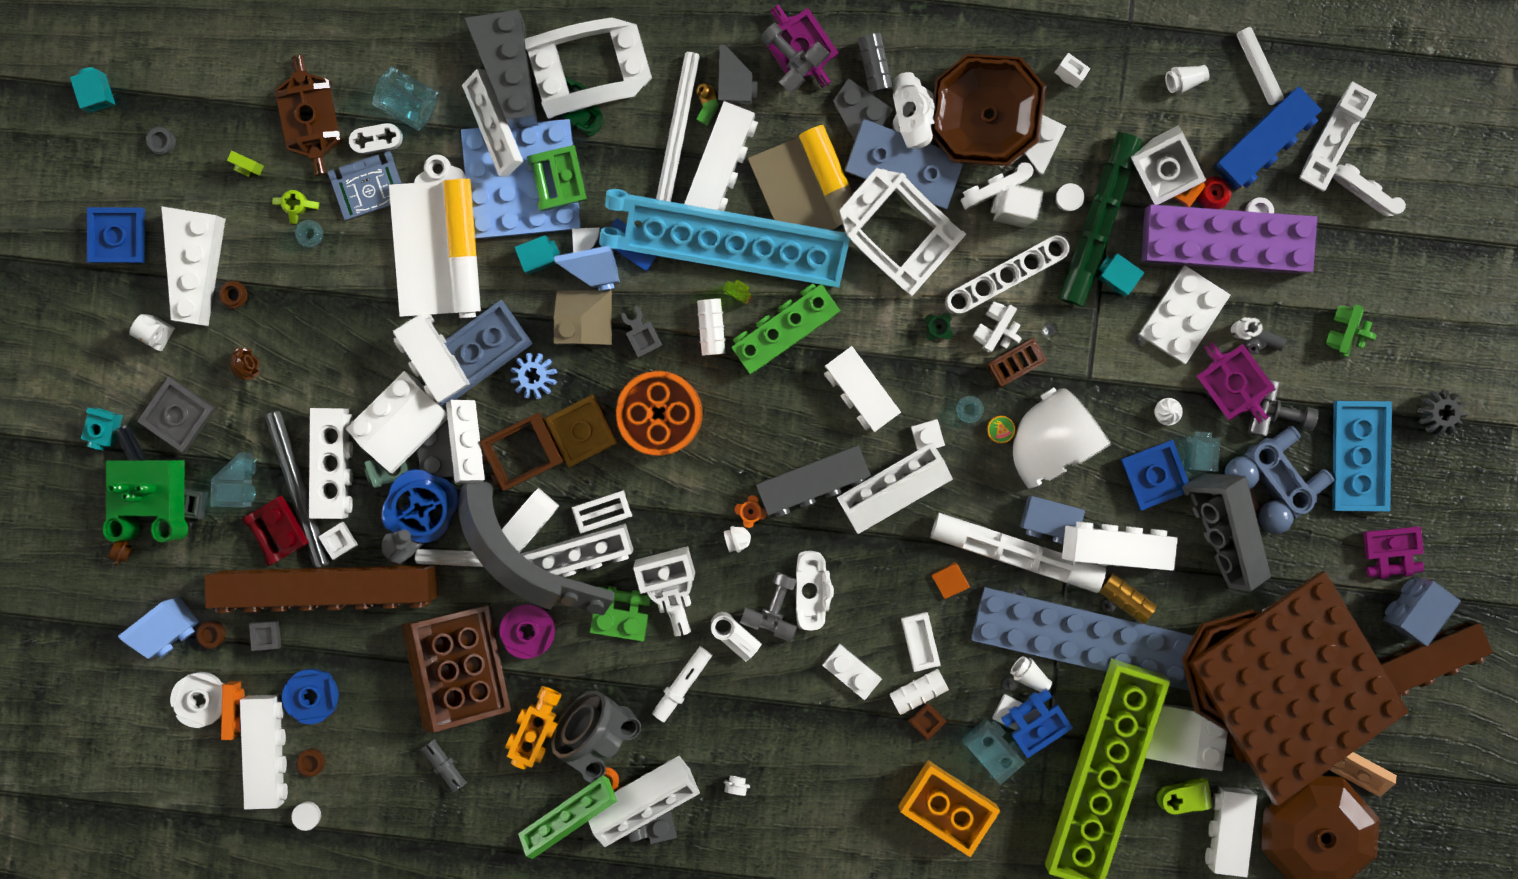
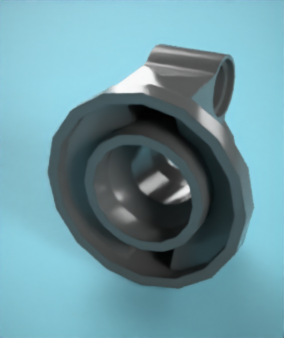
[551,690,641,782]

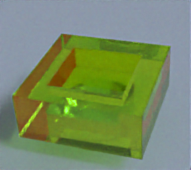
[722,279,752,305]

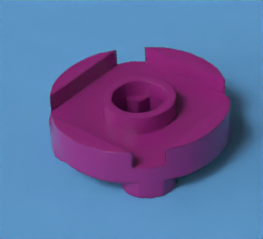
[499,603,555,659]

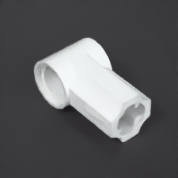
[710,612,762,662]

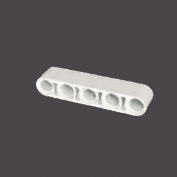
[945,236,1069,315]

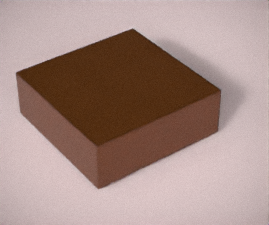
[908,702,947,741]

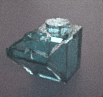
[210,452,256,508]

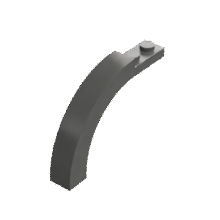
[458,481,614,615]

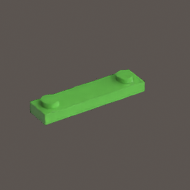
[518,776,617,859]

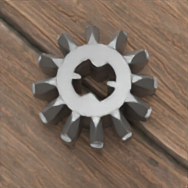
[1417,389,1468,436]

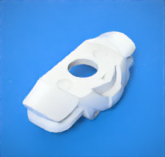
[893,72,935,150]
[796,551,834,630]

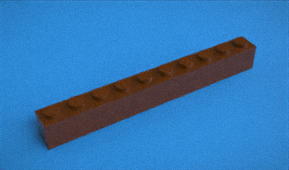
[1226,620,1493,763]

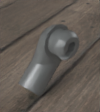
[1244,330,1286,354]

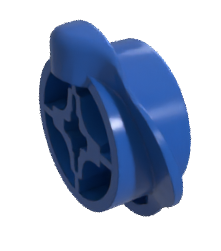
[382,469,458,543]

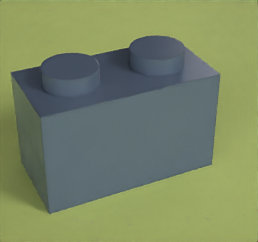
[1020,495,1085,544]

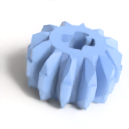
[510,353,557,399]

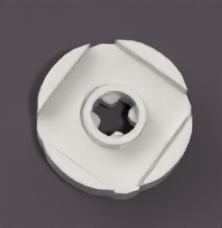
[170,672,224,728]

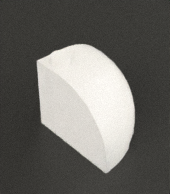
[1013,387,1110,489]

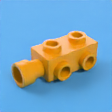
[505,686,561,769]

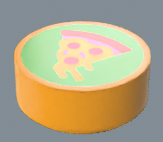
[987,416,1015,443]

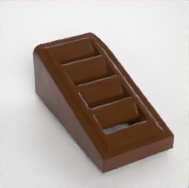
[986,337,1047,388]

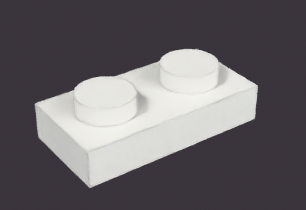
[822,643,882,700]

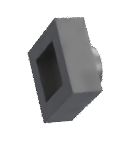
[249,620,281,651]

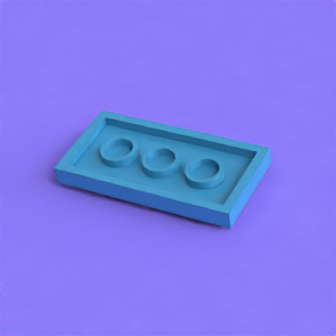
[1332,401,1392,511]

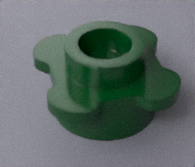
[924,313,953,341]

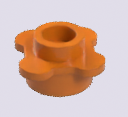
[735,495,767,528]

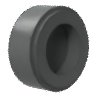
[146,127,176,155]

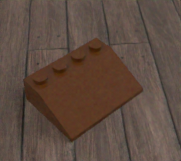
[401,605,511,732]

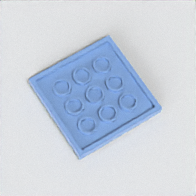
[461,119,581,239]

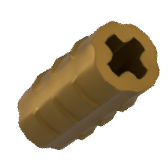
[1099,572,1157,624]

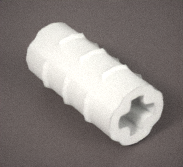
[697,299,726,356]
[890,669,949,715]

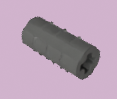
[858,33,893,94]

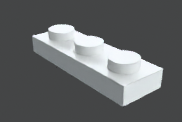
[446,400,485,483]

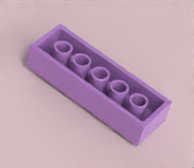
[1141,205,1317,275]

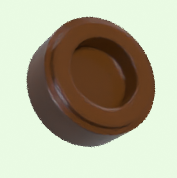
[196,620,226,648]
[296,748,326,777]

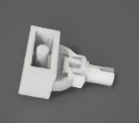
[633,546,695,636]

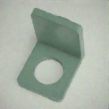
[365,460,409,488]

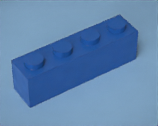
[1213,86,1322,190]

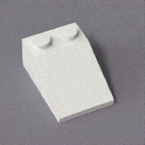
[1145,704,1228,771]

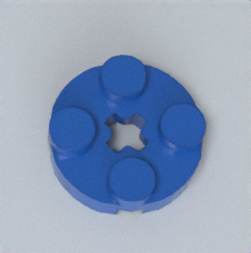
[282,668,339,724]

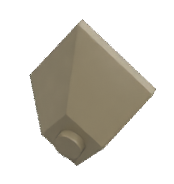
[554,290,612,345]

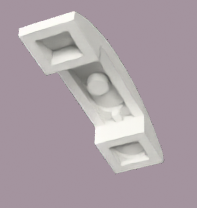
[1299,82,1377,192]

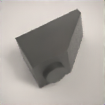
[718,45,758,106]

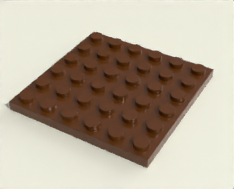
[1188,571,1409,806]

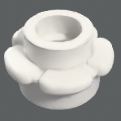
[724,776,750,796]

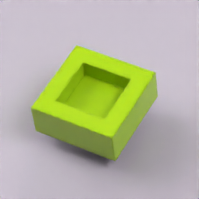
[227,151,264,177]

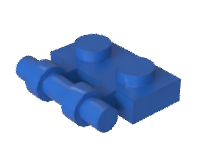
[1001,688,1073,758]

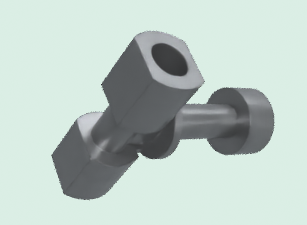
[760,23,830,94]
[1248,380,1319,437]
[740,572,797,642]

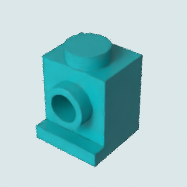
[81,407,123,450]

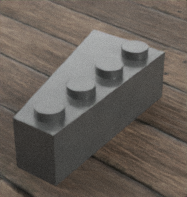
[465,10,538,129]

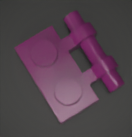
[1363,526,1424,579]

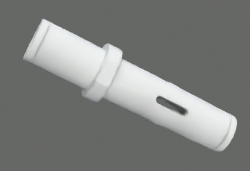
[652,646,712,722]

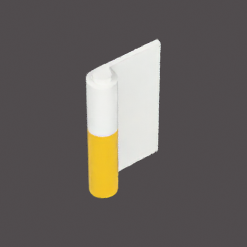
[389,179,481,318]

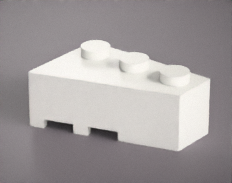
[393,314,470,402]

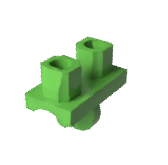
[1326,304,1377,357]

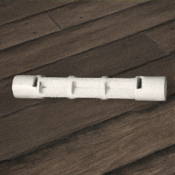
[930,513,1106,593]

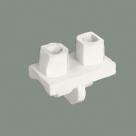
[972,302,1022,353]

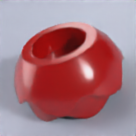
[1197,176,1231,209]

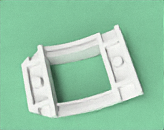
[525,18,652,119]
[839,168,966,296]

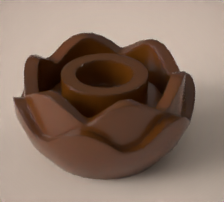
[229,347,260,380]

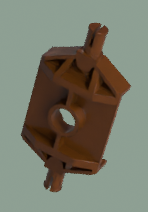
[275,55,343,176]

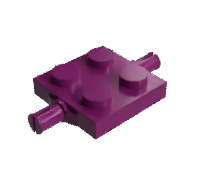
[765,4,839,89]
[1197,342,1276,424]

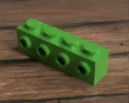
[731,283,840,375]

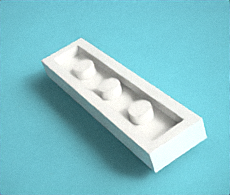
[462,69,523,177]

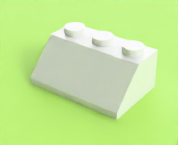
[346,371,448,474]

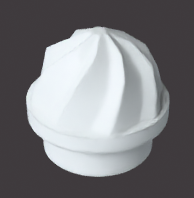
[1154,398,1182,425]
[724,526,751,553]

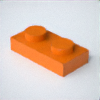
[221,681,245,740]

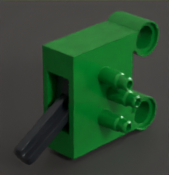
[102,425,188,542]

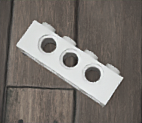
[309,408,353,519]

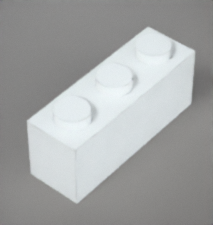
[990,184,1043,228]
[824,346,901,432]
[1205,786,1257,877]

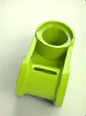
[1156,778,1213,815]

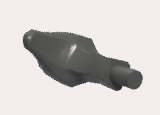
[382,530,425,566]

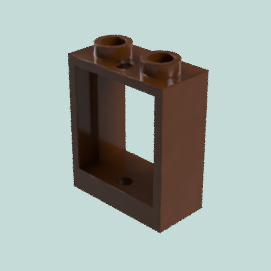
[479,413,565,491]

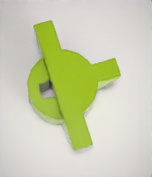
[272,190,319,224]

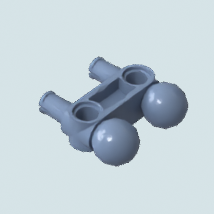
[1225,425,1334,535]

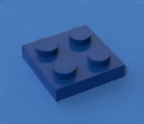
[87,207,145,263]
[1120,440,1189,510]

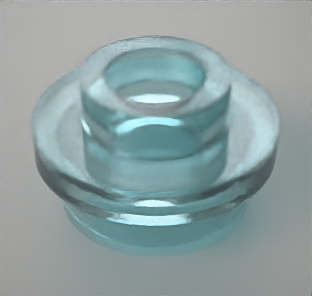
[295,220,323,248]
[956,396,984,423]

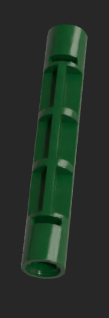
[1058,132,1143,307]

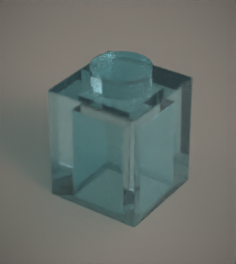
[1184,431,1220,472]

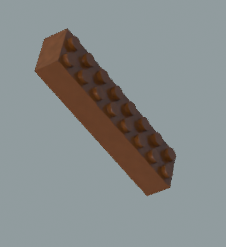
[205,565,438,613]

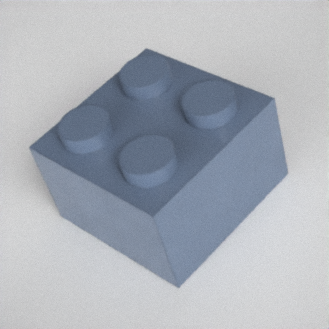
[1382,577,1461,646]

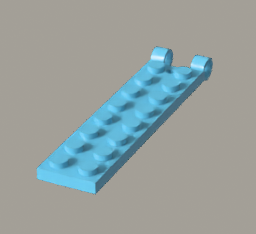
[599,189,850,287]

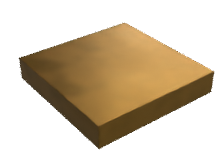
[544,394,618,468]

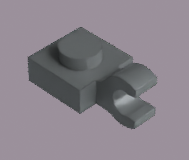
[628,810,677,844]

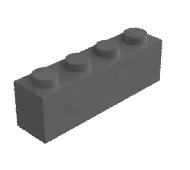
[756,445,871,518]

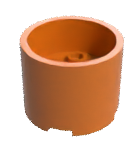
[616,371,703,455]

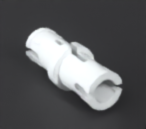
[1231,318,1262,340]

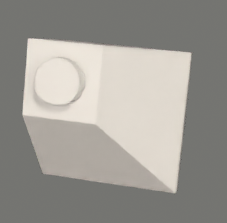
[1131,125,1206,205]

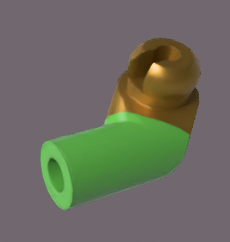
[696,83,719,126]

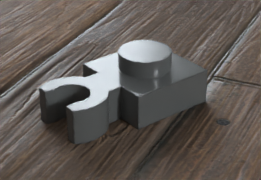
[621,306,663,358]

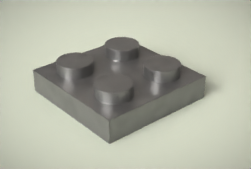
[137,377,216,453]

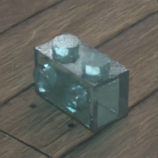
[372,66,439,131]
[962,718,1025,785]

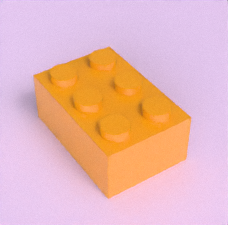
[898,760,1000,857]

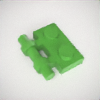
[590,586,651,642]

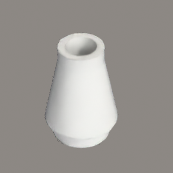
[1165,65,1209,94]
[1010,656,1052,692]

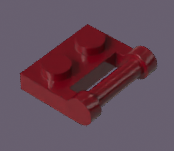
[241,496,309,567]

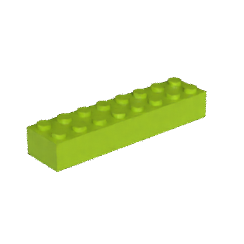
[1045,658,1170,879]

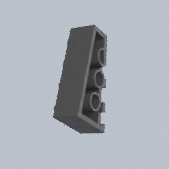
[1182,474,1271,591]

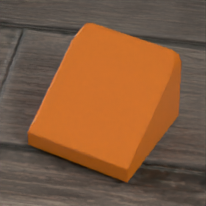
[931,562,970,599]

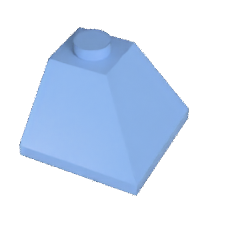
[554,246,620,292]

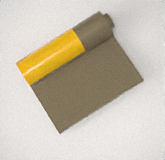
[748,125,853,230]

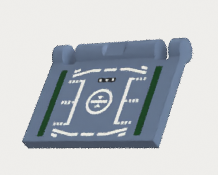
[328,150,402,221]

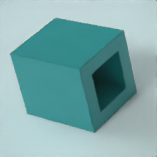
[70,67,115,113]
[515,235,560,275]
[1097,253,1145,297]

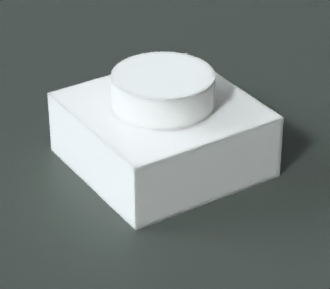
[1054,53,1090,89]
[911,419,945,451]
[319,522,358,560]

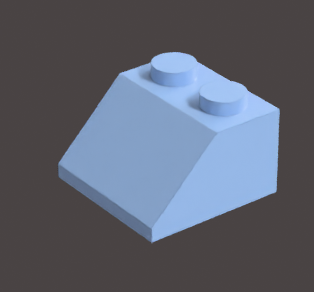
[118,597,199,659]

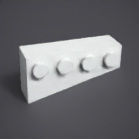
[161,206,226,326]

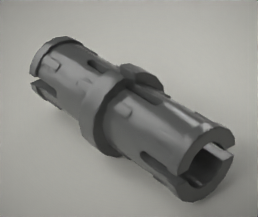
[420,739,467,793]

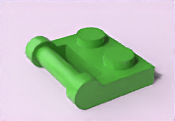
[527,145,587,211]

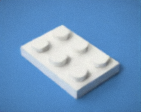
[1138,265,1231,364]

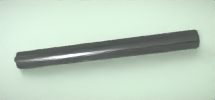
[265,411,329,568]

